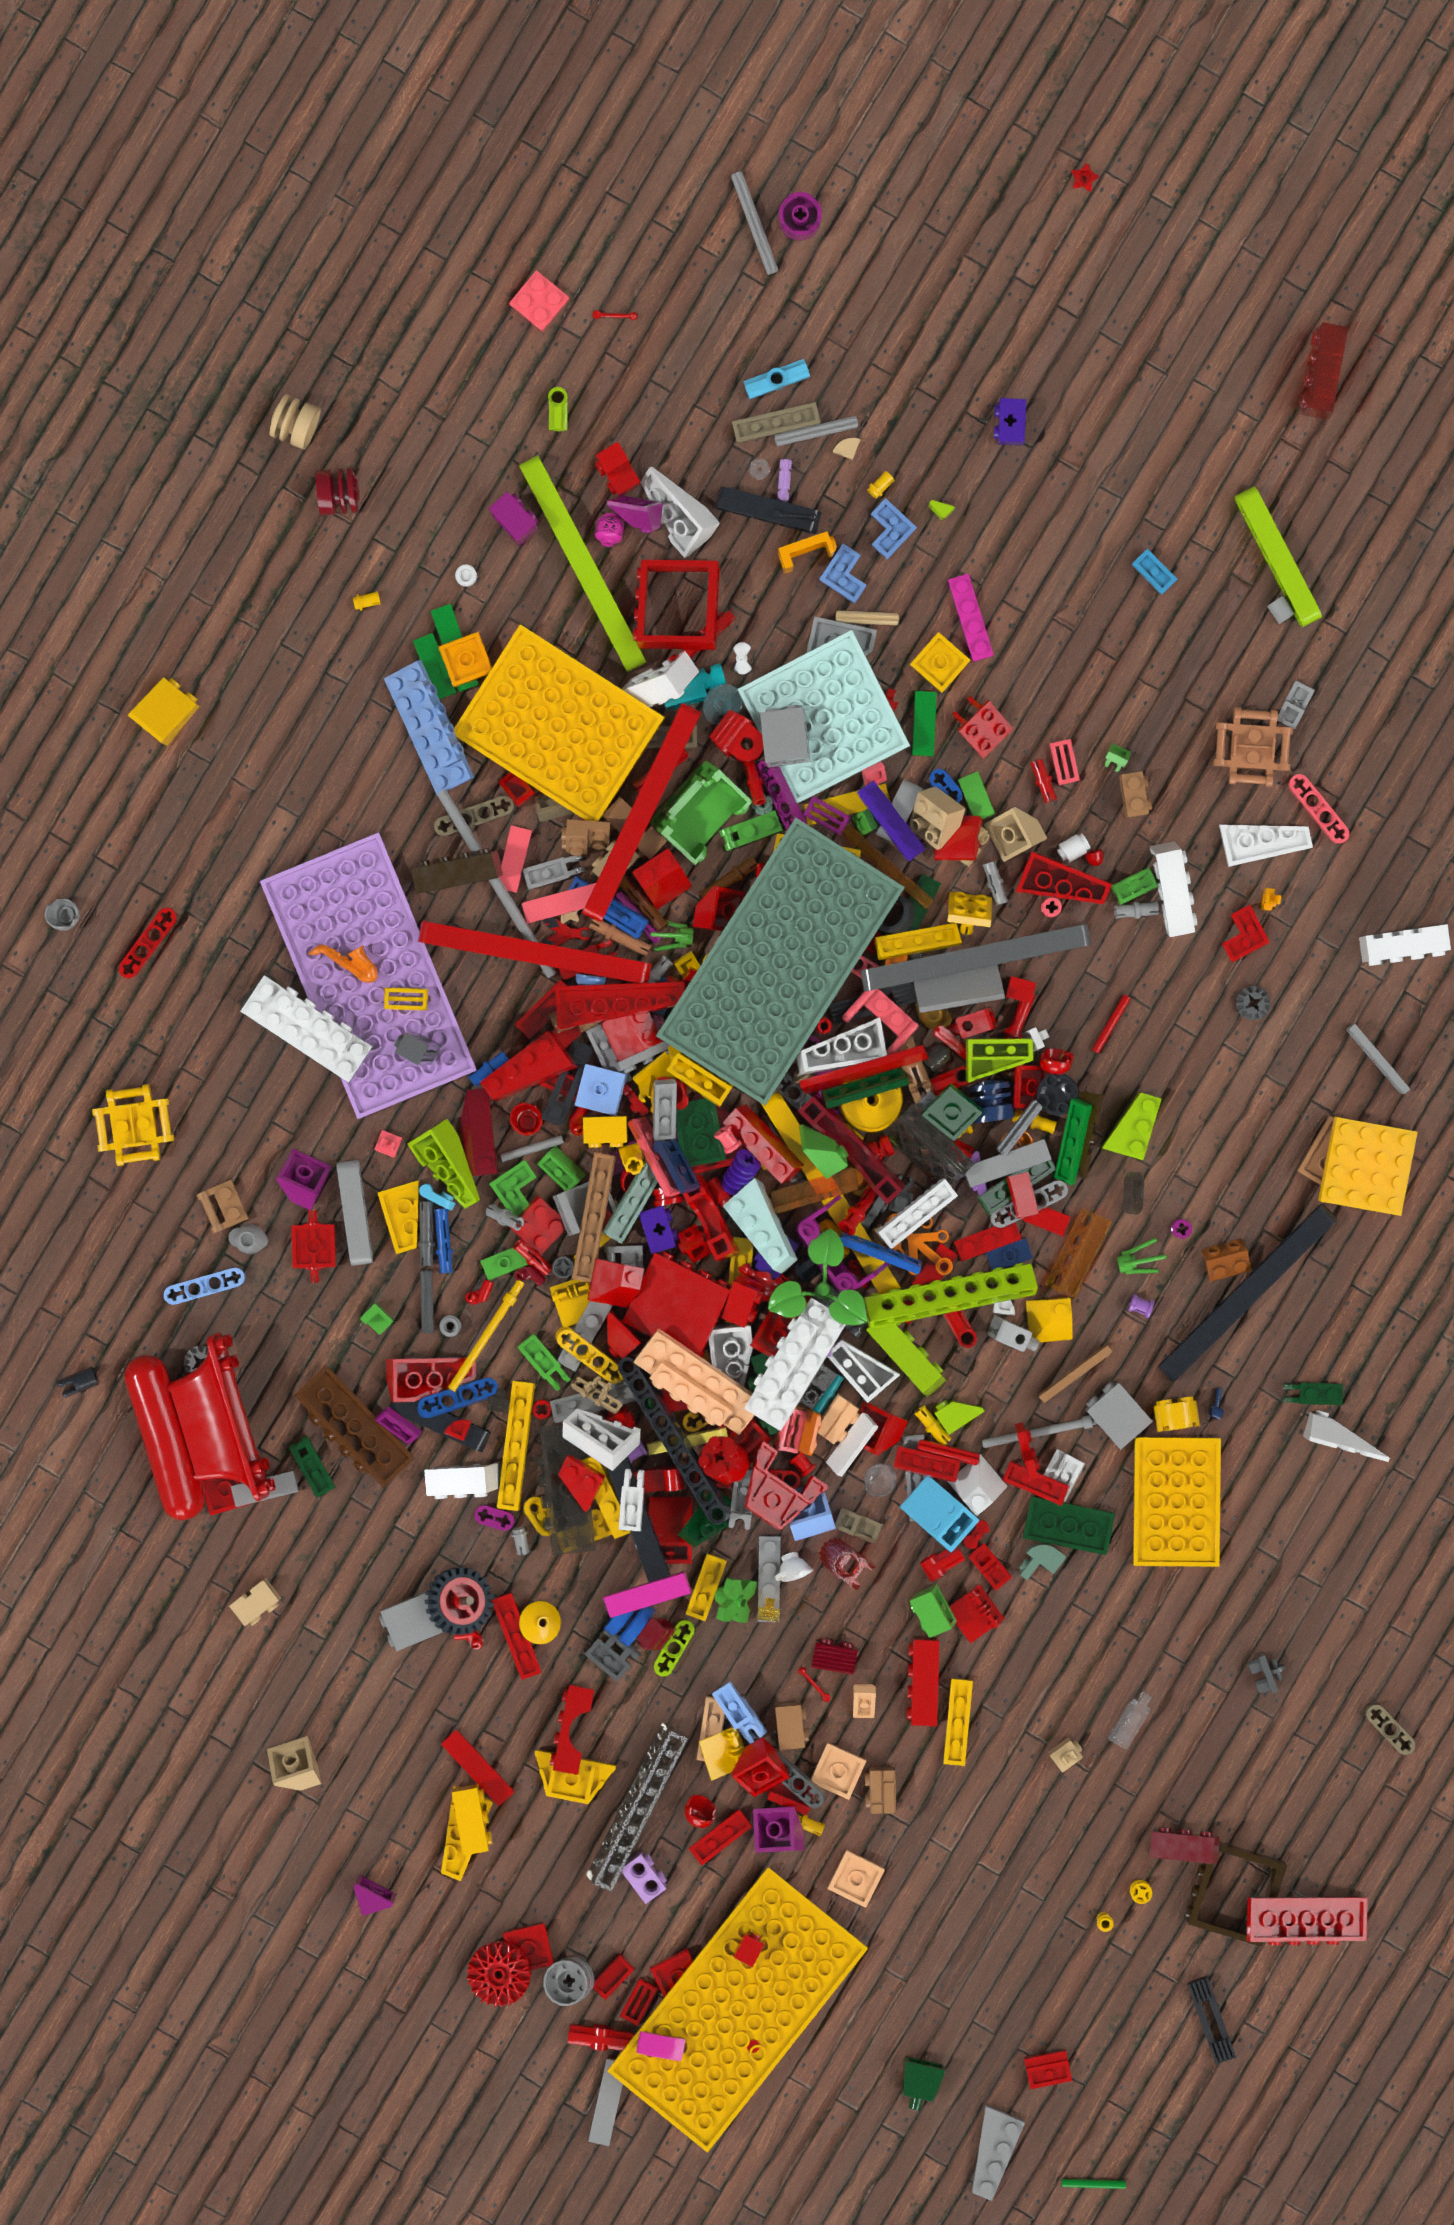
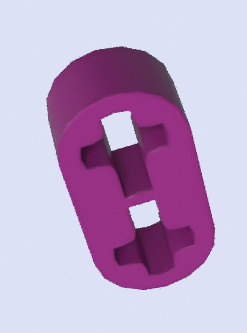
[475,1504,515,1531]

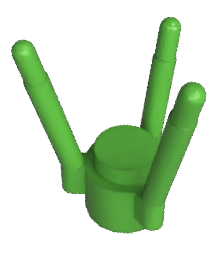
[650,920,693,952]
[1117,1238,1167,1275]

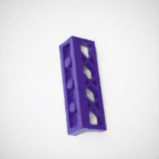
[856,780,925,862]

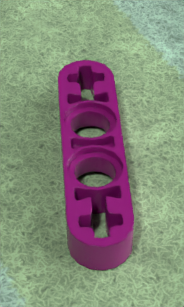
[758,760,807,830]

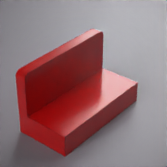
[767,1779,814,1816]

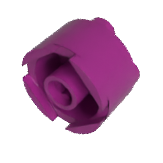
[778,192,822,241]

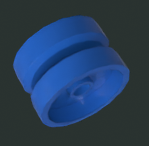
[604,1606,656,1647]

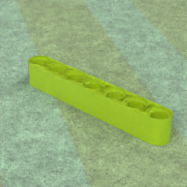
[1235,486,1322,628]

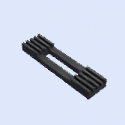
[829,982,917,1025]
[542,1040,594,1127]
[1187,1976,1236,2065]

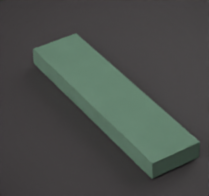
[602,1159,658,1244]

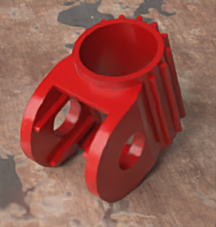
[709,709,764,763]

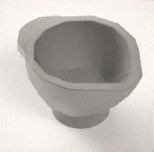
[229,1224,268,1254]

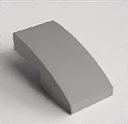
[1277,680,1315,729]

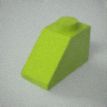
[934,1400,985,1435]

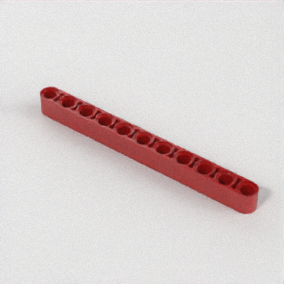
[582,703,701,922]
[418,921,652,983]

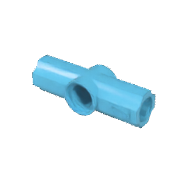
[743,359,810,399]

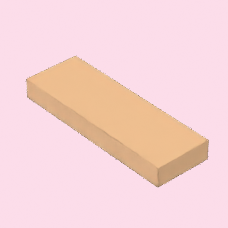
[697,1696,725,1761]

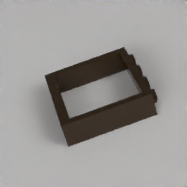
[1185,1841,1287,1947]

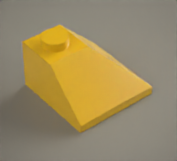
[1026,1297,1073,1342]

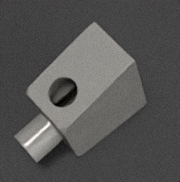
[986,1315,1039,1352]

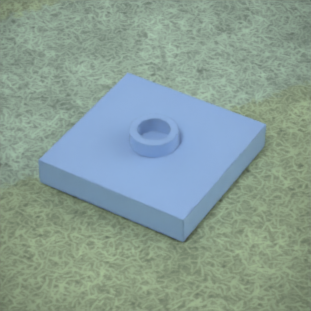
[575,1064,627,1116]

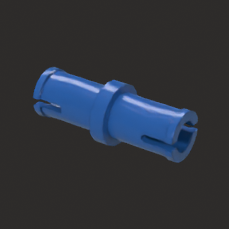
[468,1050,510,1087]

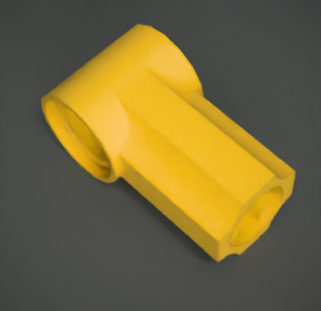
[618,1142,644,1175]

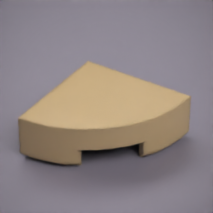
[833,438,861,460]

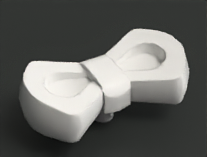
[733,642,752,675]

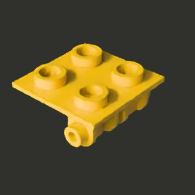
[550,1279,591,1327]
[698,1727,744,1781]

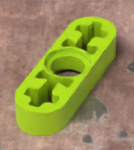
[654,1619,694,1677]

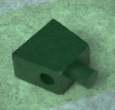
[903,2056,946,2111]

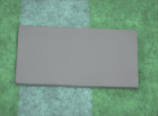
[913,965,1005,1013]

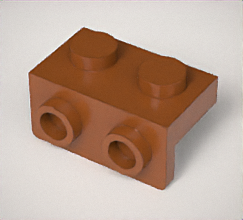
[1201,1239,1251,1282]

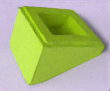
[928,500,955,521]

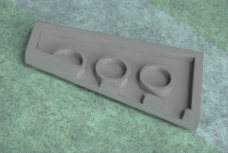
[972,2104,1025,2201]

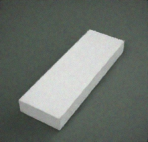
[826,1412,879,1477]

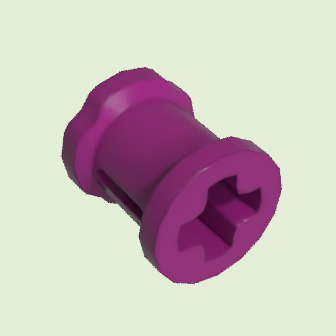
[1171,1219,1192,1239]

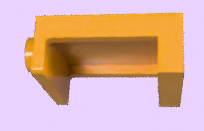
[778,531,837,574]

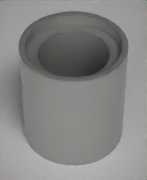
[1267,596,1295,624]

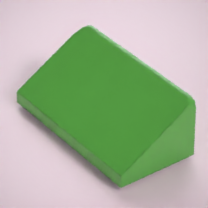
[537,1146,585,1191]

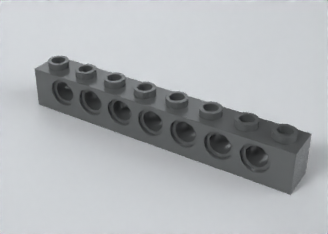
[394,1033,442,1065]

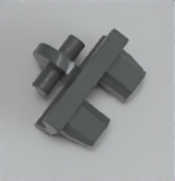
[1247,1652,1286,1694]

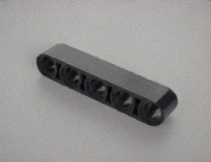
[715,487,822,534]
[388,1399,491,1452]

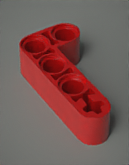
[609,1465,685,1493]

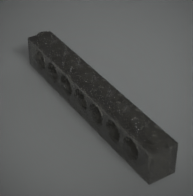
[587,1723,688,1891]

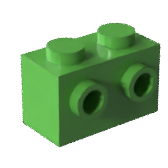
[910,1584,957,1638]

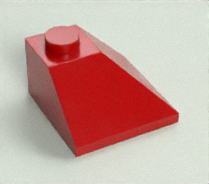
[693,886,747,932]
[587,1258,644,1308]
[607,1309,641,1358]
[853,1401,908,1456]
[731,1737,790,1797]

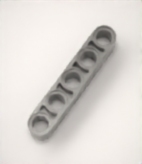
[337,1159,373,1266]

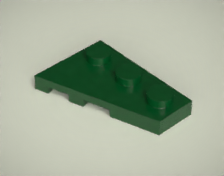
[678,1490,739,1548]

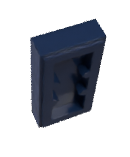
[986,1238,1033,1271]

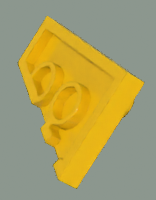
[378,1180,419,1254]

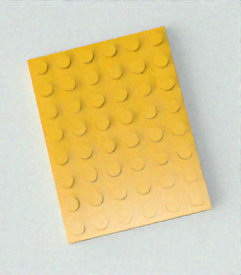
[454,625,665,822]

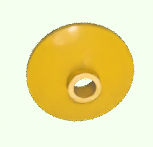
[519,1601,561,1644]

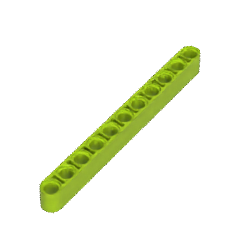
[519,455,646,672]

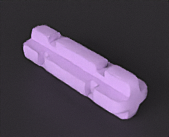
[777,459,792,502]

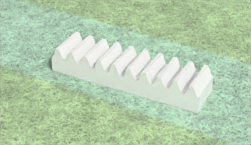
[877,1178,958,1249]

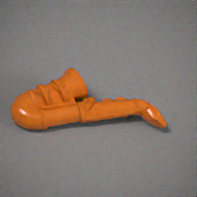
[308,944,378,983]

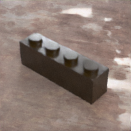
[411,848,503,894]

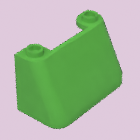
[650,761,753,865]

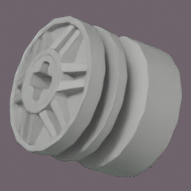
[543,1956,594,2006]

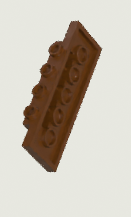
[294,1365,415,1488]

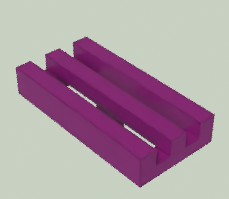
[803,796,851,836]
[375,1407,422,1445]

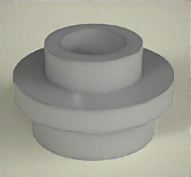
[440,1315,461,1337]

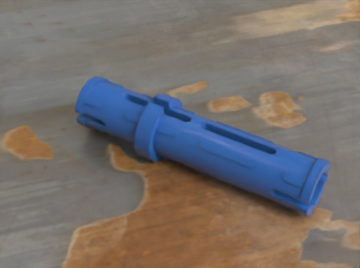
[434,1209,453,1273]

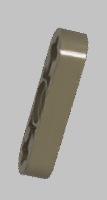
[1365,1703,1415,1755]

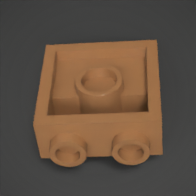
[561,819,610,856]

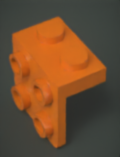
[773,1406,822,1456]

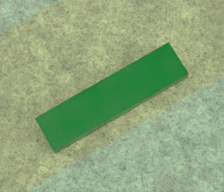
[431,604,479,692]
[1054,1097,1092,1185]

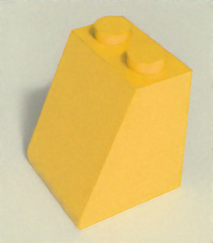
[128,677,200,746]

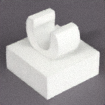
[1021,1027,1049,1052]

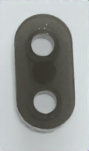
[1123,1172,1144,1215]

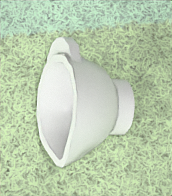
[775,1552,813,1582]

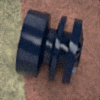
[965,1080,1014,1123]

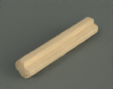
[836,610,899,625]

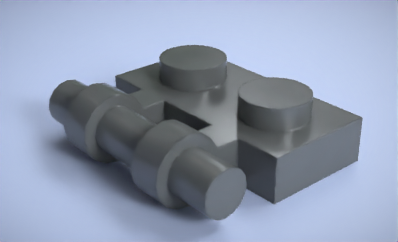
[585,1630,641,1682]

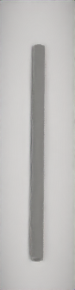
[437,789,557,978]

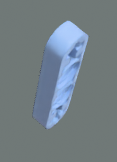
[164,1267,246,1305]

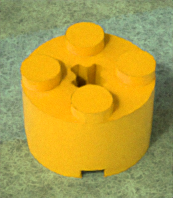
[1154,1396,1200,1432]

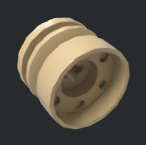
[269,394,321,450]

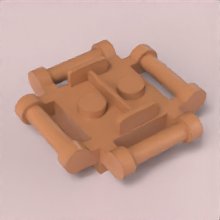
[1213,707,1293,787]

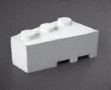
[621,651,699,708]
[828,1339,900,1403]
[563,1409,640,1471]
[425,1462,501,1499]

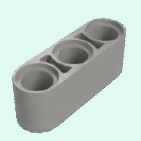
[876,779,923,843]

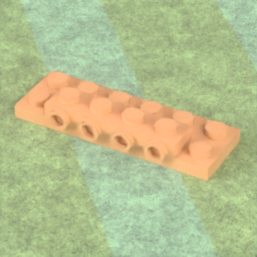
[633,1328,754,1435]

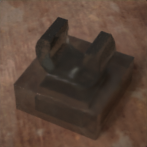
[487,1388,510,1414]

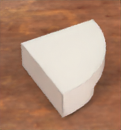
[993,1300,1015,1316]

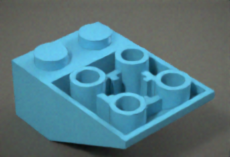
[900,1476,979,1552]

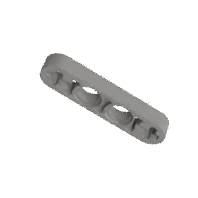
[990,1180,1068,1228]

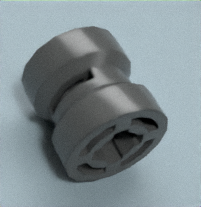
[553,1256,574,1278]

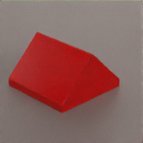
[1012,1065,1047,1109]

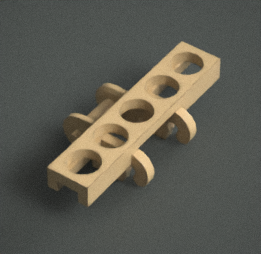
[571,1376,622,1414]

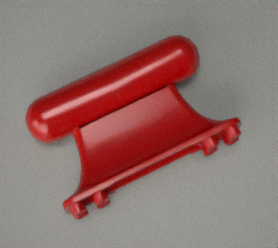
[125,1332,276,1521]

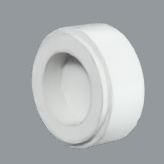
[455,565,477,587]

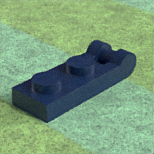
[653,1139,700,1194]

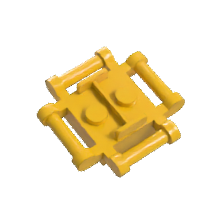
[92,1084,175,1166]

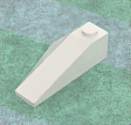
[641,467,720,558]
[709,1323,753,1387]
[1303,1410,1390,1462]

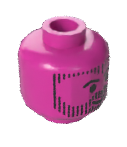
[595,513,624,547]

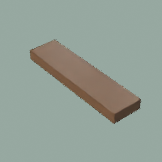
[1038,1344,1112,1403]

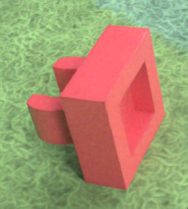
[862,761,887,786]
[374,1130,402,1158]

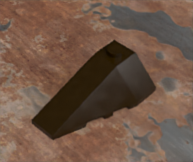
[1078,1091,1103,1179]

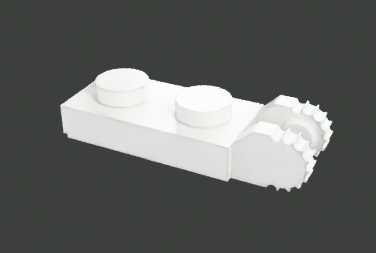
[619,1469,644,1531]

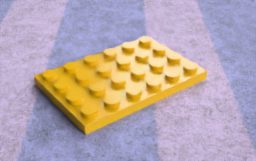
[1133,1437,1221,1567]

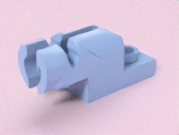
[712,1681,767,1743]

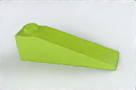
[408,1119,480,1209]

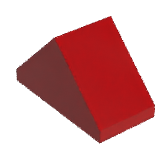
[498,772,536,807]

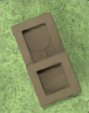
[835,1508,883,1544]

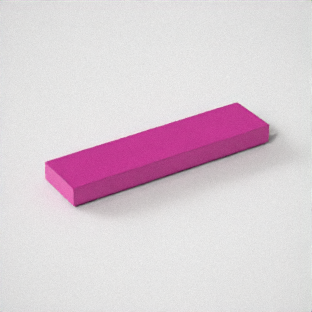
[603,1571,692,1618]

